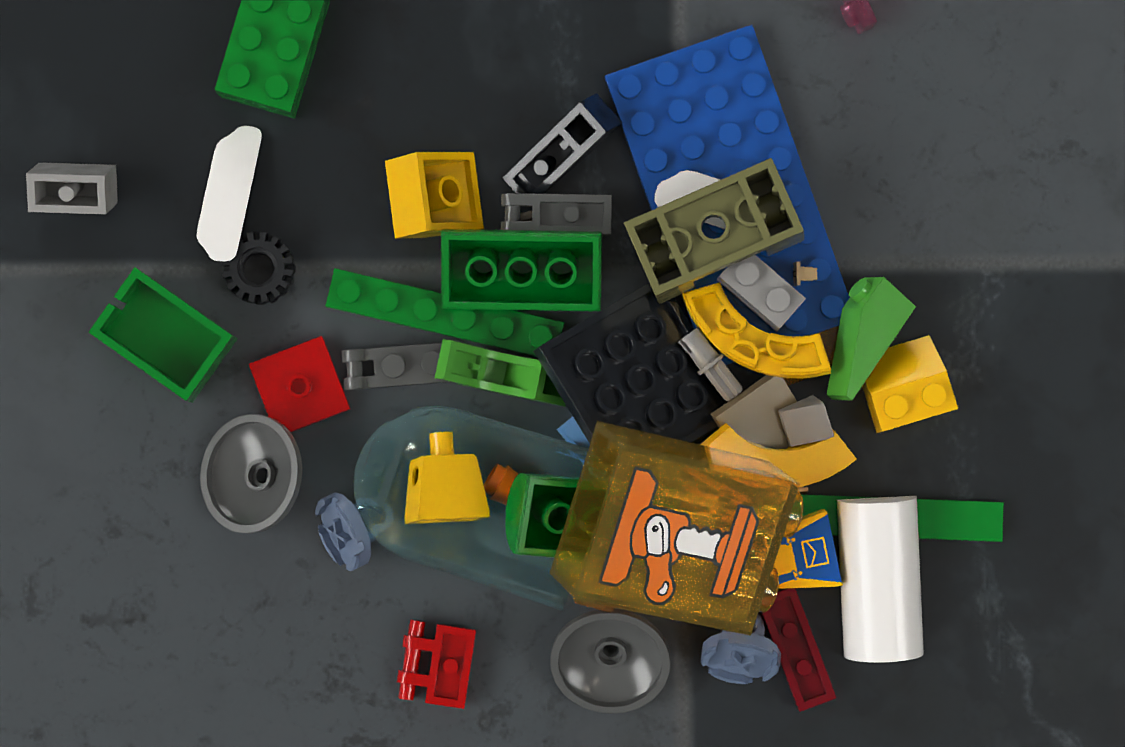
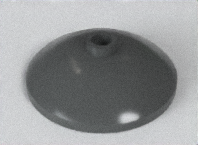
[200,414,302,534]
[550,609,670,714]

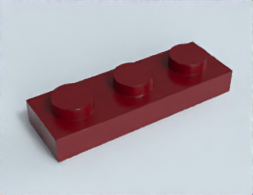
[757,588,837,712]

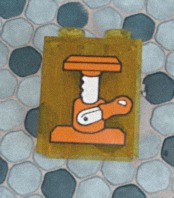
[550,421,803,636]

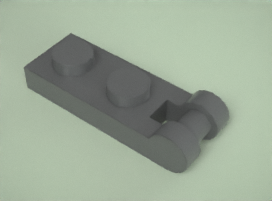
[500,193,612,236]
[341,343,449,390]

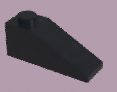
[503,93,623,194]

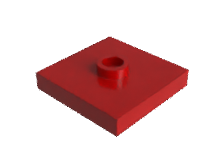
[248,336,351,432]

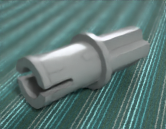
[678,327,742,401]

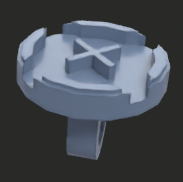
[315,492,393,571]
[701,606,781,684]

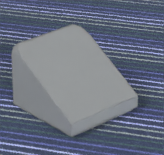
[778,395,834,447]

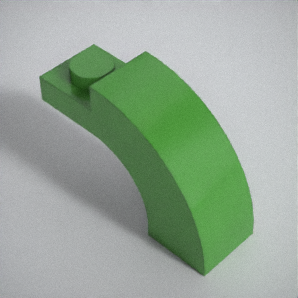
[435,339,566,407]

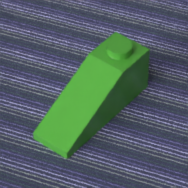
[827,277,916,401]

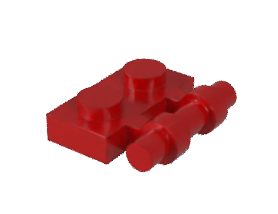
[397,619,477,709]

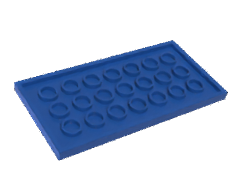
[604,25,849,365]

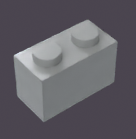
[26,163,118,214]
[717,255,806,332]

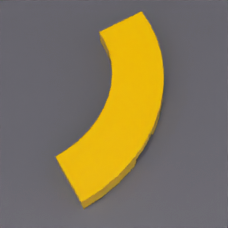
[682,282,831,378]
[695,423,857,489]

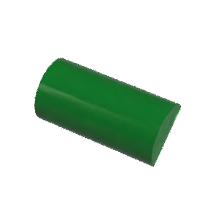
[441,229,602,311]
[505,473,677,564]

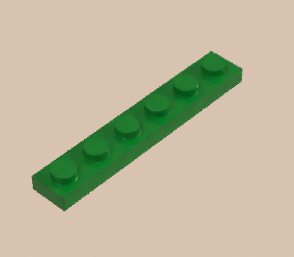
[325,268,564,357]

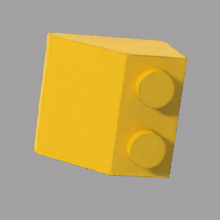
[385,152,484,239]
[862,335,958,433]

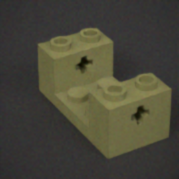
[624,158,804,304]

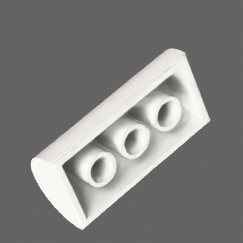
[837,496,924,662]

